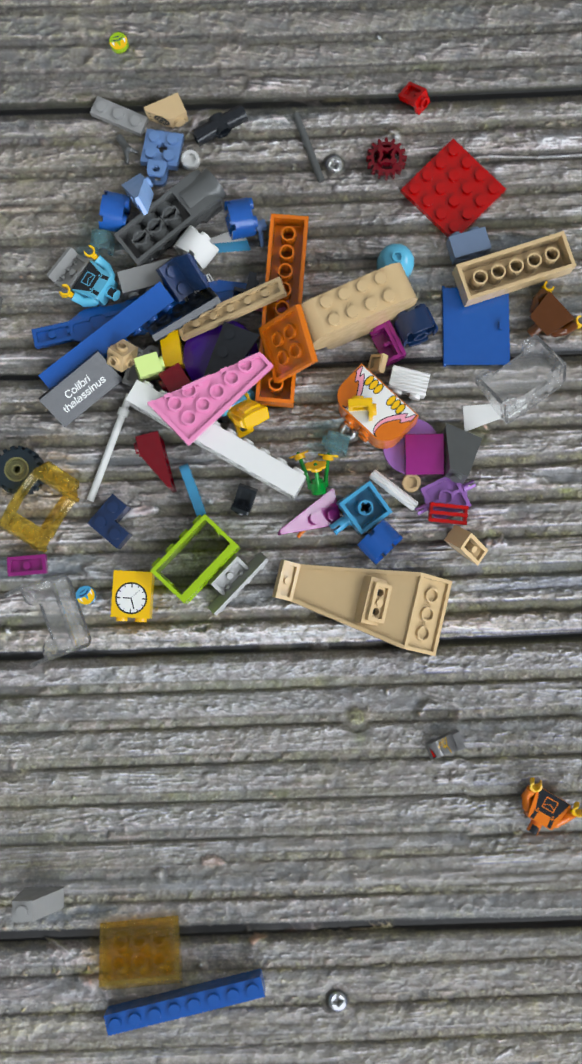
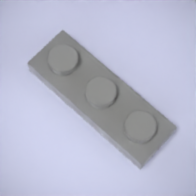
[90,96,149,137]

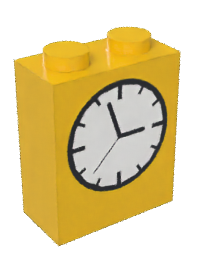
[110,570,155,622]

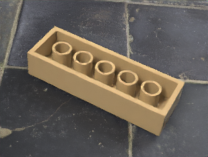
[452,231,576,307]

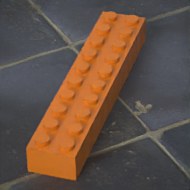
[255,213,309,408]

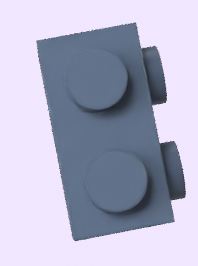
[446,226,492,264]

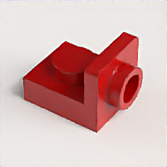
[398,82,430,115]

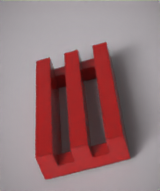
[428,502,469,525]

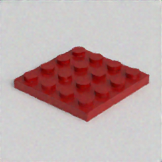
[401,138,506,237]

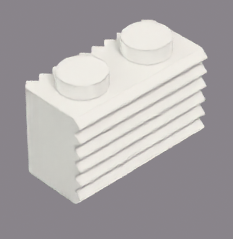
[388,365,431,401]

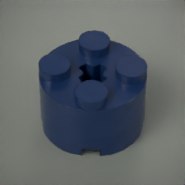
[394,303,438,347]

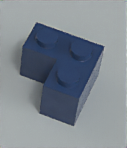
[88,494,132,549]

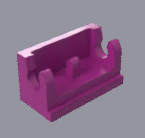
[370,320,406,367]

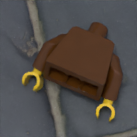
[526,281,582,339]

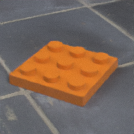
[258,305,318,383]

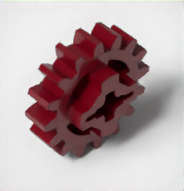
[366,137,407,180]

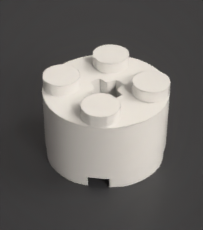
[173,225,219,271]

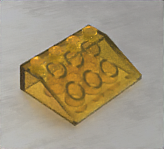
[99,916,183,991]

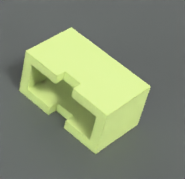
[134,352,165,382]

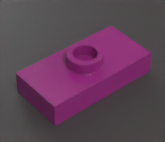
[7,554,48,577]

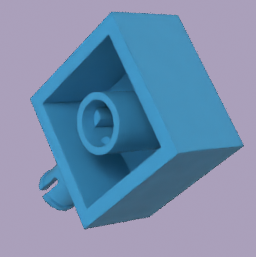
[329,480,392,535]

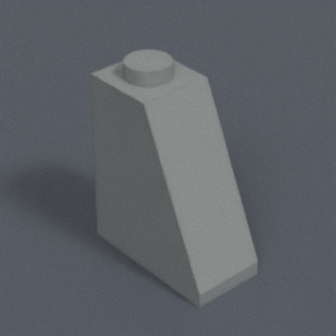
[12,887,64,922]

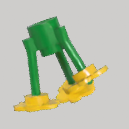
[289,450,338,495]

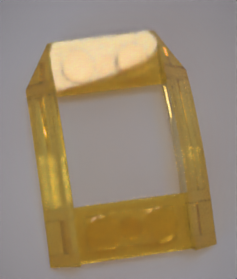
[0,461,80,553]

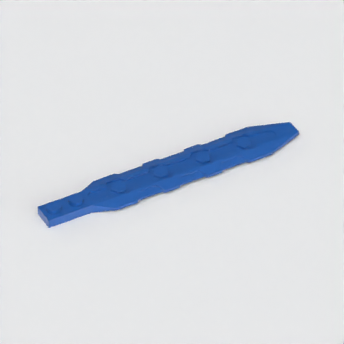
[31,280,247,349]

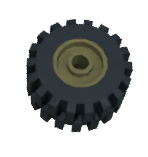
[0,446,47,496]

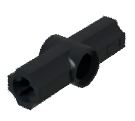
[191,104,248,146]

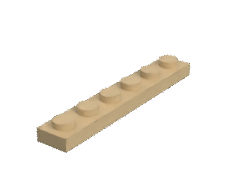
[179,276,287,341]

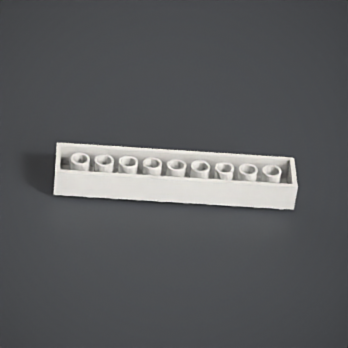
[125,380,306,500]

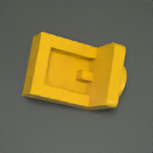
[348,396,377,421]

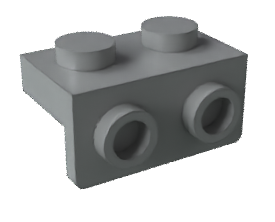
[47,246,90,292]

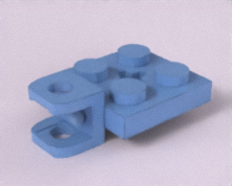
[140,129,184,187]

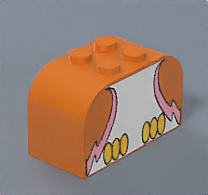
[337,363,419,449]

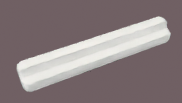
[369,470,418,511]

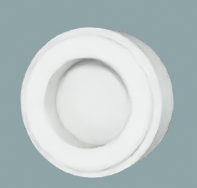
[181,150,200,171]

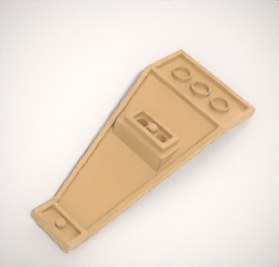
[272,560,452,656]

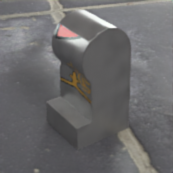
[425,729,466,759]

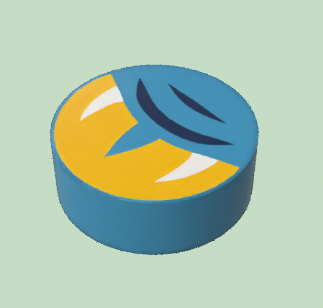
[76,586,96,605]

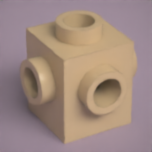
[107,339,138,373]

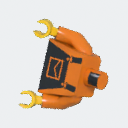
[521,777,582,835]

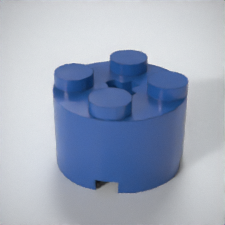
[99,190,131,232]
[224,197,258,240]
[357,519,403,565]

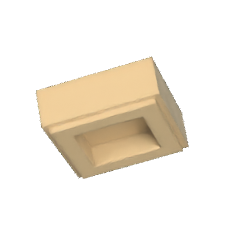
[367,353,388,374]

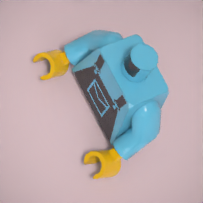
[59,245,120,307]

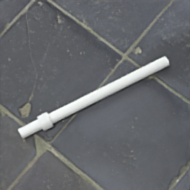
[86,393,130,502]

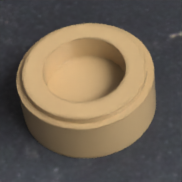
[401,475,421,493]

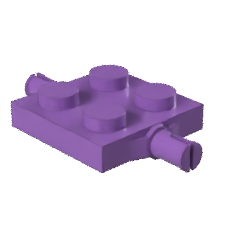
[415,477,476,523]

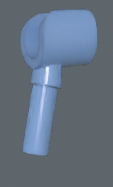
[256,219,268,248]

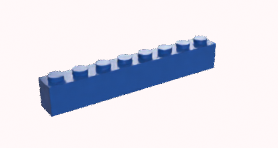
[38,282,174,389]
[104,968,266,1036]

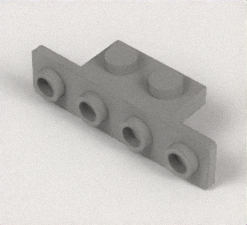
[208,552,269,616]

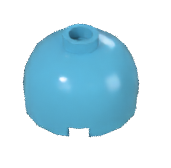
[377,243,414,277]

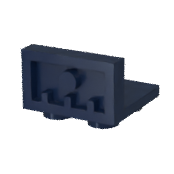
[156,252,210,302]

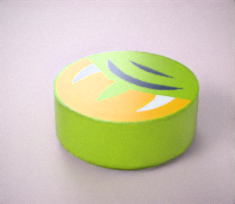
[109,32,129,53]

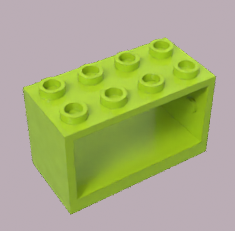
[150,514,241,604]

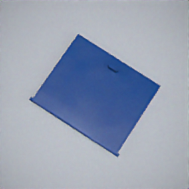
[442,286,510,367]

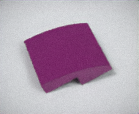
[404,433,444,475]

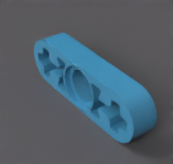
[179,463,207,517]

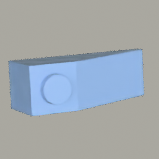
[122,173,154,215]

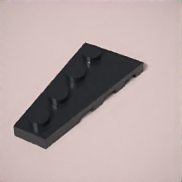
[146,287,221,342]
[203,321,261,377]

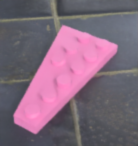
[147,352,274,446]

